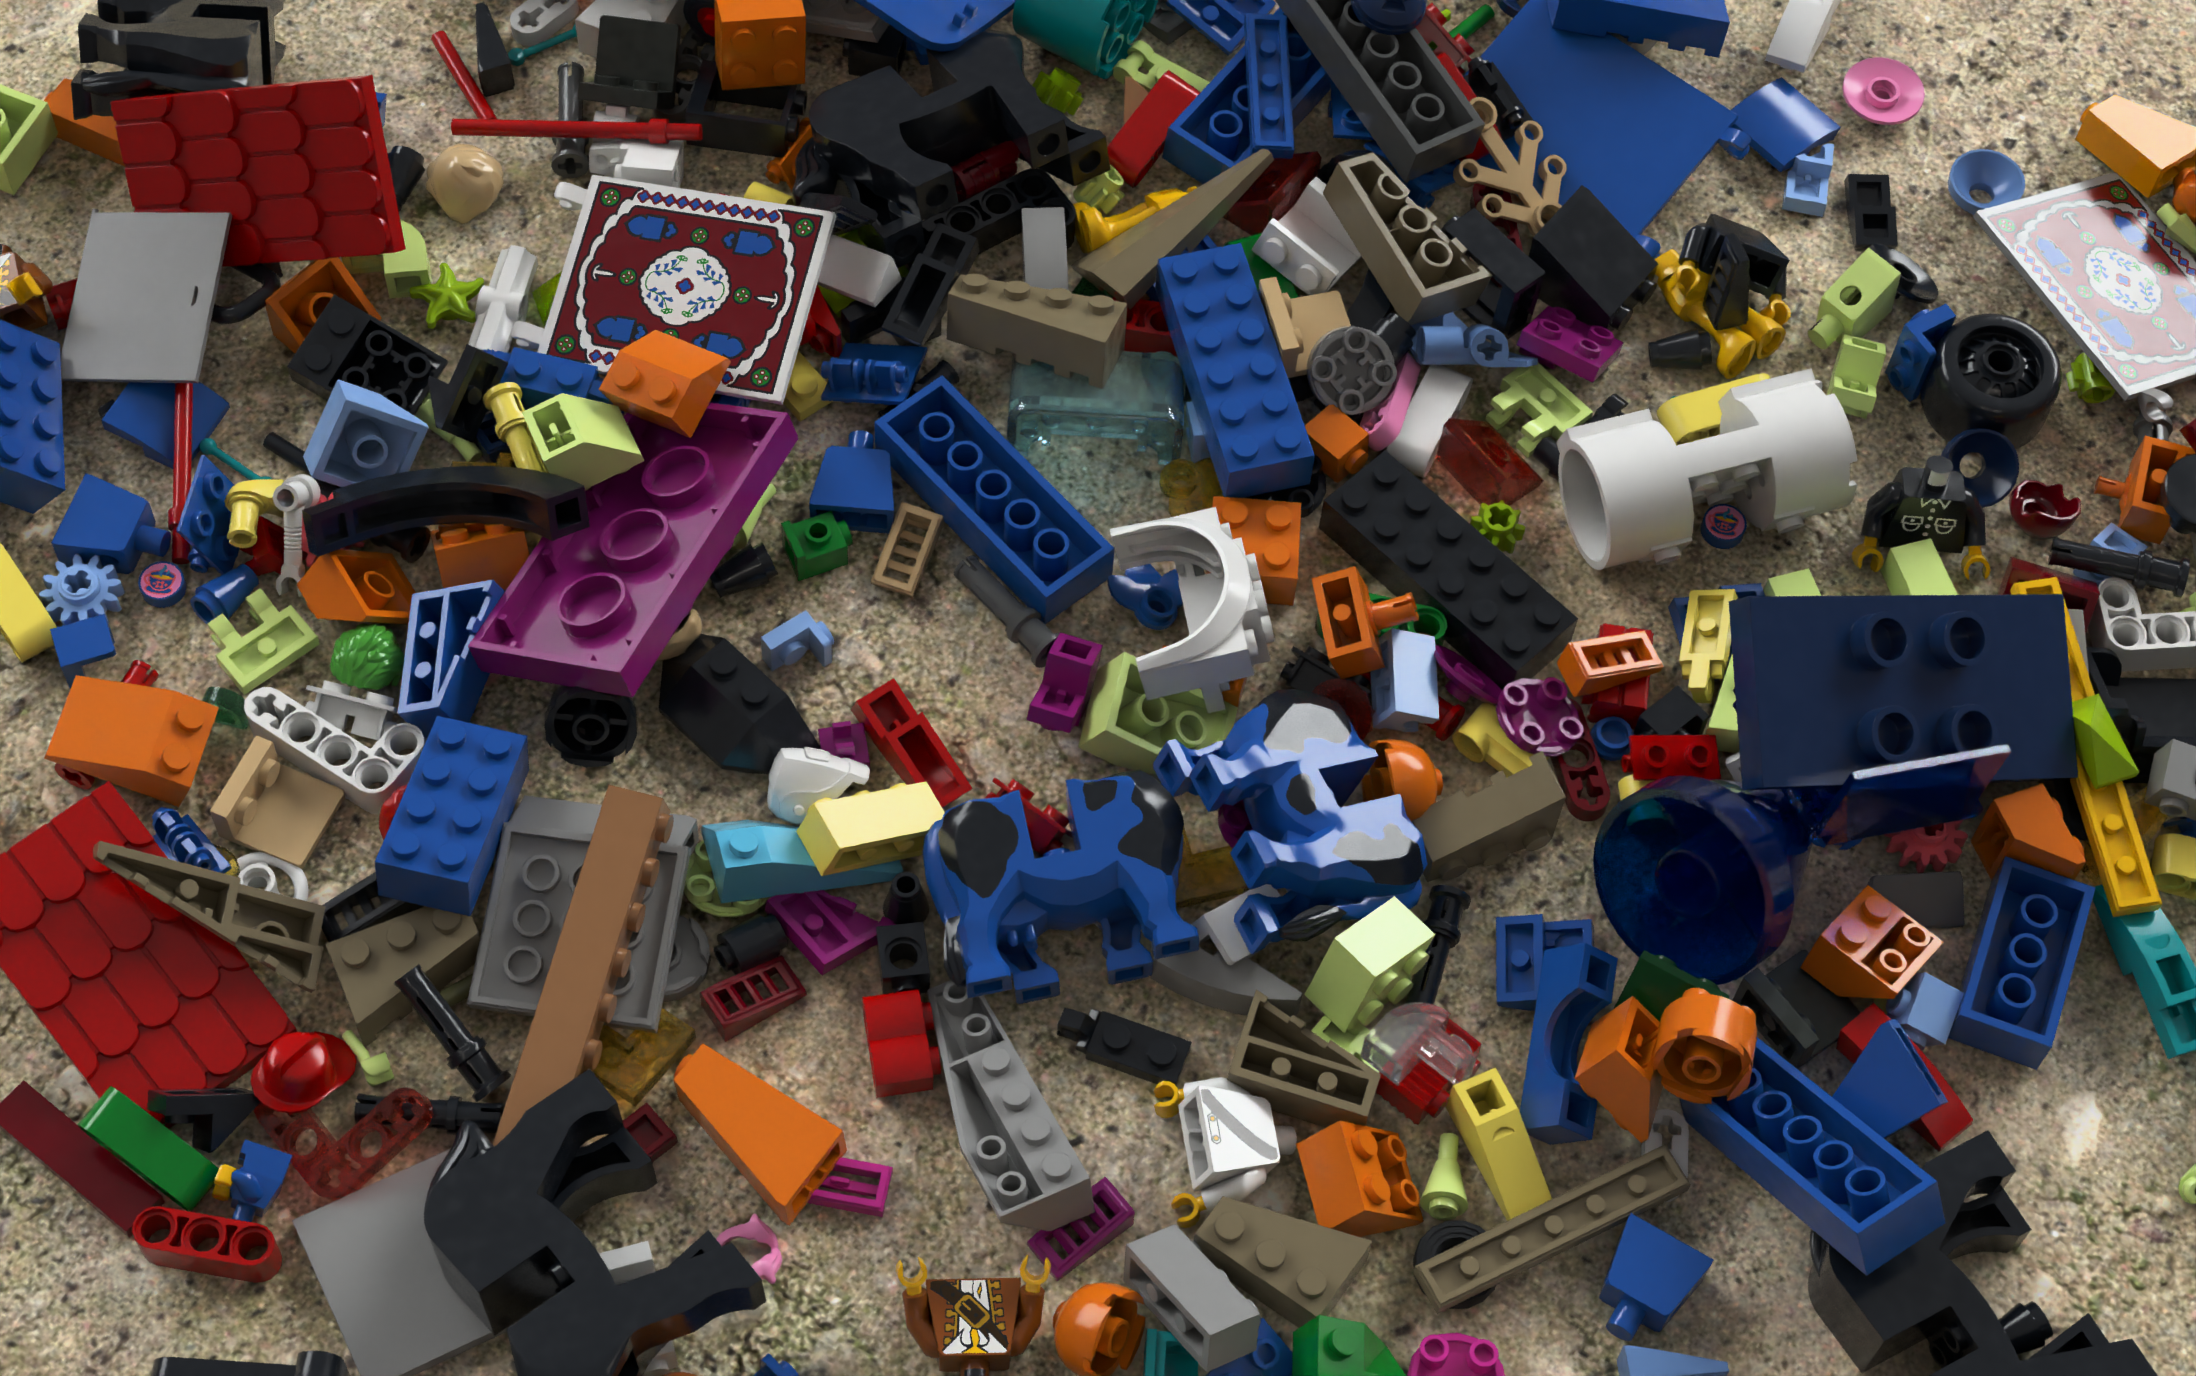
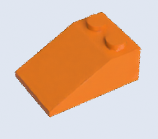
[44,675,219,807]

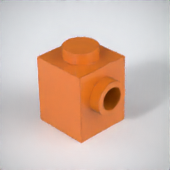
[1305,404,1369,483]

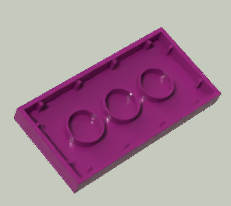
[468,403,799,698]

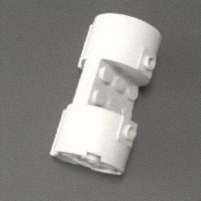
[1556,368,1857,570]

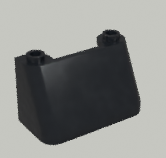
[2086,647,2196,784]

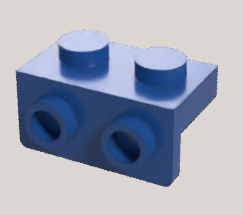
[1885,304,1956,402]

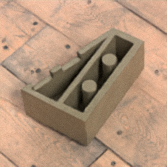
[1412,751,1566,882]
[326,906,480,1047]
[1227,989,1381,1128]
[1194,1196,1373,1328]

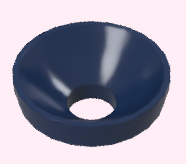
[1351,0,1427,35]
[1941,428,2019,508]

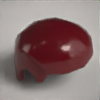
[2009,480,2081,539]

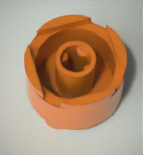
[1653,988,1757,1104]

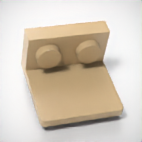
[1258,277,1351,378]
[210,735,345,869]

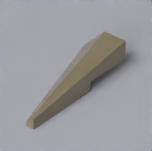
[93,841,326,993]

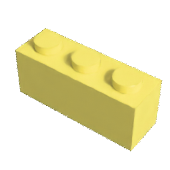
[796,781,945,876]

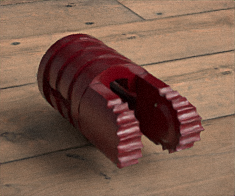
[951,140,1021,202]

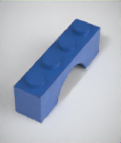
[1520,943,1618,1145]

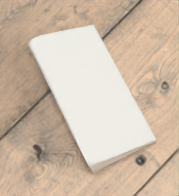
[817,235,902,307]

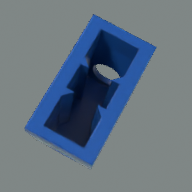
[809,430,894,534]
[51,473,171,574]
[1599,1213,1714,1341]

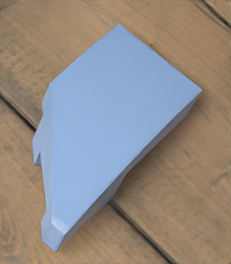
[1782,143,1834,217]

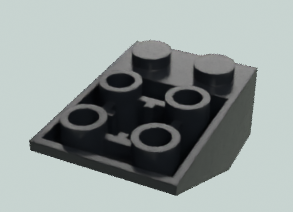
[287,294,448,415]

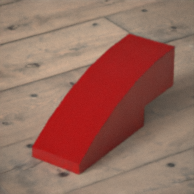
[850,678,973,808]
[1836,1002,1973,1152]

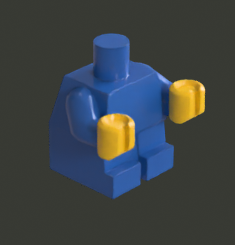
[212,1139,292,1222]

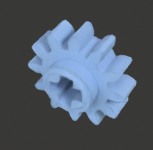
[39,554,125,626]

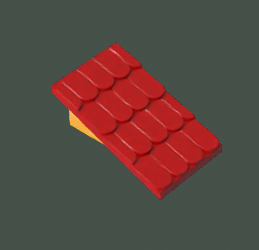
[110,75,406,267]
[0,781,297,1129]

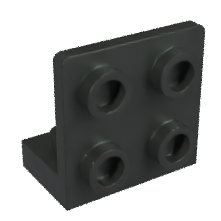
[578,15,681,110]
[1732,950,1861,1069]

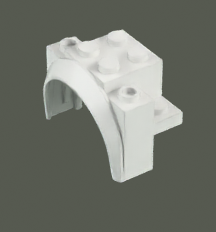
[1110,507,1275,713]

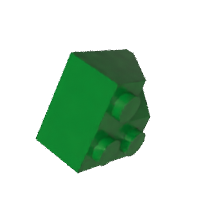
[1292,1315,1406,1376]

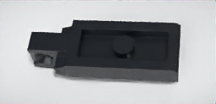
[1057,1007,1192,1086]

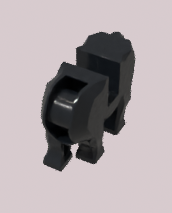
[71,0,286,120]

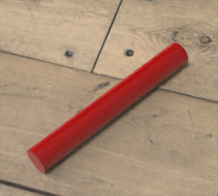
[431,31,497,119]

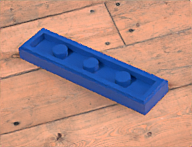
[1244,13,1294,159]

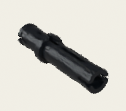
[354,1093,505,1135]

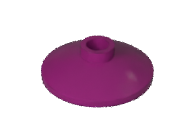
[1434,645,1502,705]

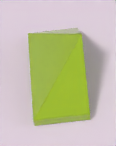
[2072,694,2139,789]

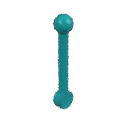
[508,24,577,66]
[199,438,272,480]

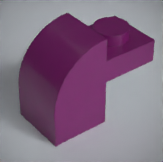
[1027,632,1103,733]

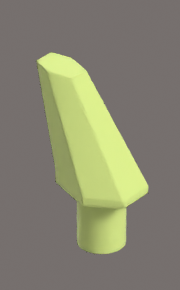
[2156,203,2196,254]

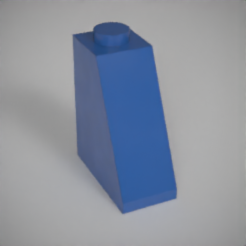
[1832,1019,1948,1139]

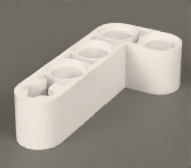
[2088,577,2196,672]
[244,687,425,814]

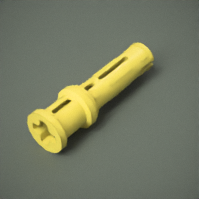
[483,382,549,473]

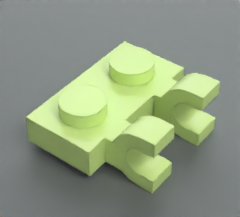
[1485,363,1593,458]
[207,588,319,695]

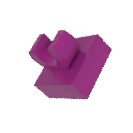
[818,721,870,769]

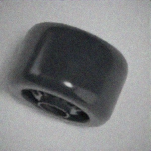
[1920,314,2062,453]

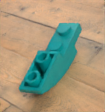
[2093,884,2196,1060]

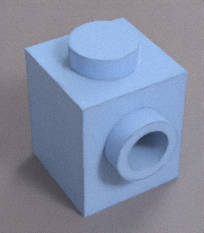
[1886,972,1964,1050]

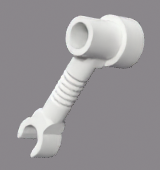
[273,474,321,597]

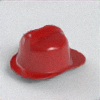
[250,1031,357,1113]

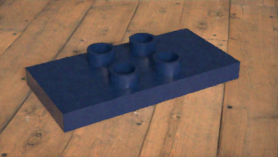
[1729,594,2078,791]

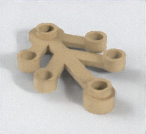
[1453,97,1567,236]

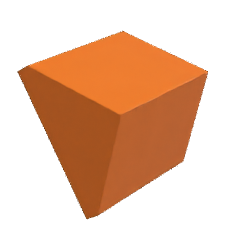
[265,257,382,353]

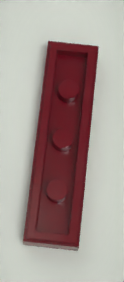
[0,1080,165,1238]

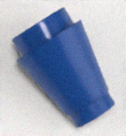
[190,564,259,624]

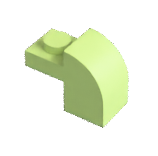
[341,220,432,299]
[1827,334,1886,419]

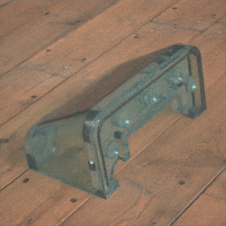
[1007,351,1184,466]

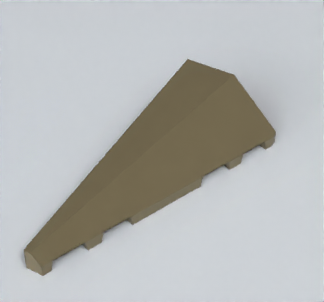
[1071,149,1274,310]

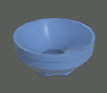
[1948,149,2025,215]

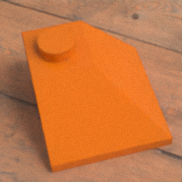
[297,549,416,624]

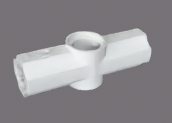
[468,245,538,353]

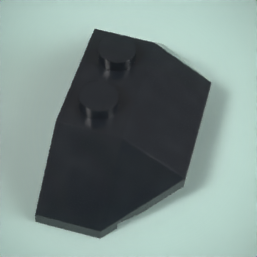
[659,634,820,774]

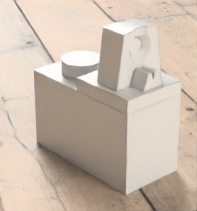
[589,139,684,188]

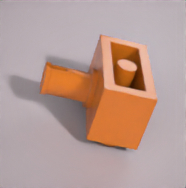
[1311,566,1419,680]

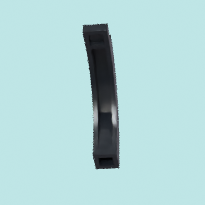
[302,466,590,557]

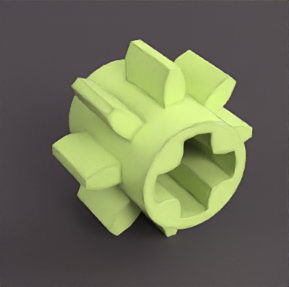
[1073,165,1125,214]

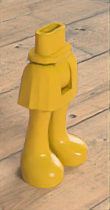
[1073,186,1197,254]
[1654,249,1786,379]

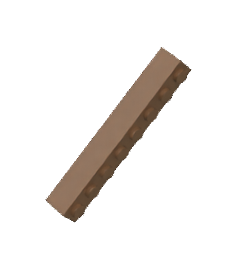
[493,785,674,1146]

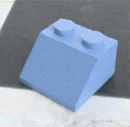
[303,379,429,487]

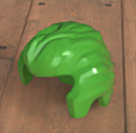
[330,623,405,690]

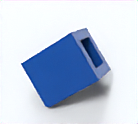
[50,614,116,688]

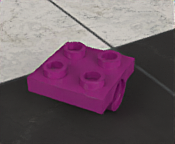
[1516,305,1624,383]

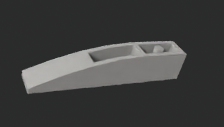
[927,980,1095,1231]

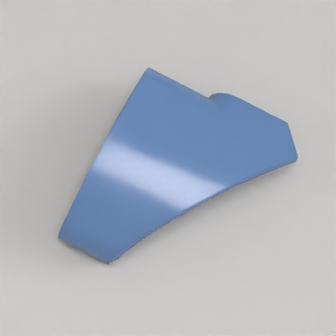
[1410,312,1538,367]

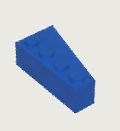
[1546,0,1730,58]

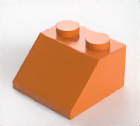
[599,330,731,438]

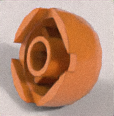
[1361,739,1443,821]
[1053,1282,1146,1376]

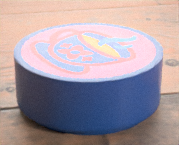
[1700,504,1747,549]
[138,561,187,608]

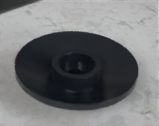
[1869,244,1938,304]

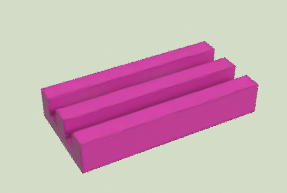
[807,1157,893,1217]

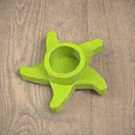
[409,263,485,329]

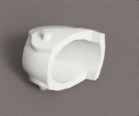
[767,747,870,826]

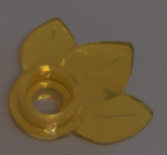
[1159,458,1224,517]

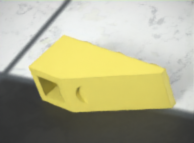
[1446,1067,1552,1221]

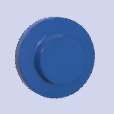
[1590,717,1634,761]

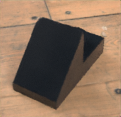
[428,344,508,443]
[147,1088,260,1153]

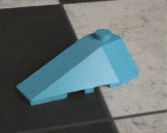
[701,820,903,904]

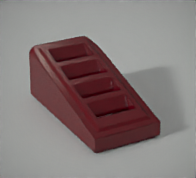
[699,955,807,1042]

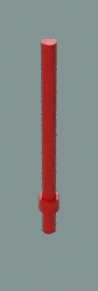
[451,118,703,144]
[168,383,193,565]

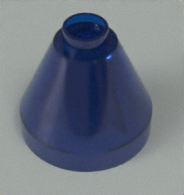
[1593,775,1814,985]

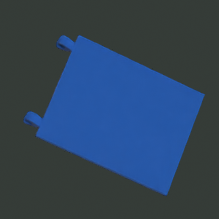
[1463,0,1751,259]

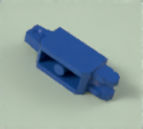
[484,347,624,415]

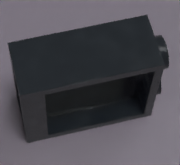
[685,60,807,158]
[1441,208,1546,340]

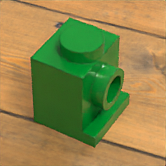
[781,511,853,581]

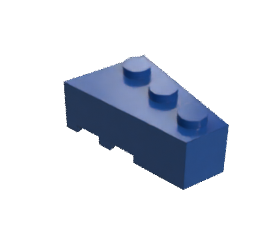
[398,580,505,739]

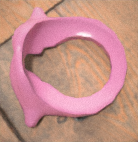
[716,1214,782,1284]

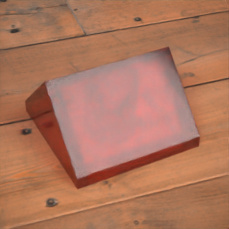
[1223,151,1322,235]
[1436,418,1544,506]

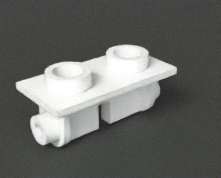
[305,680,398,741]

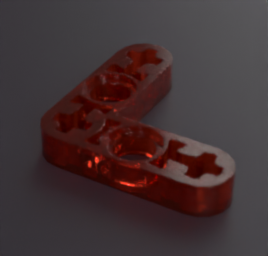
[254,1087,433,1201]

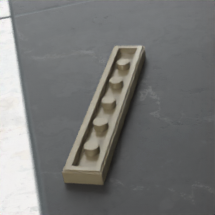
[1413,1144,1691,1314]

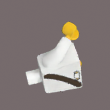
[1154,1077,1297,1228]

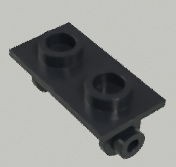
[1464,57,1534,141]
[1280,646,1372,721]

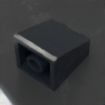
[1528,185,1658,332]

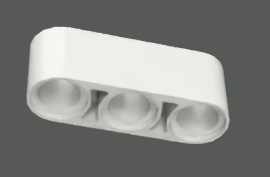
[1386,365,1473,478]

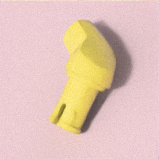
[224,479,294,548]

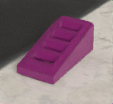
[1027,1177,1135,1281]

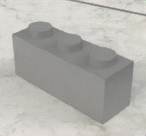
[1123,1224,1261,1372]

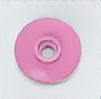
[1842,57,1925,125]

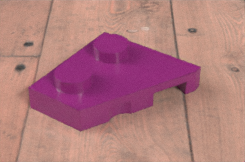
[765,890,895,975]

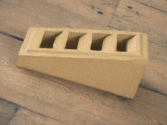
[871,501,944,598]

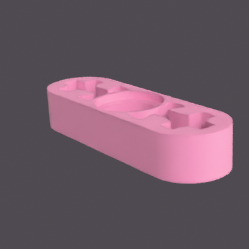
[1360,352,1421,451]

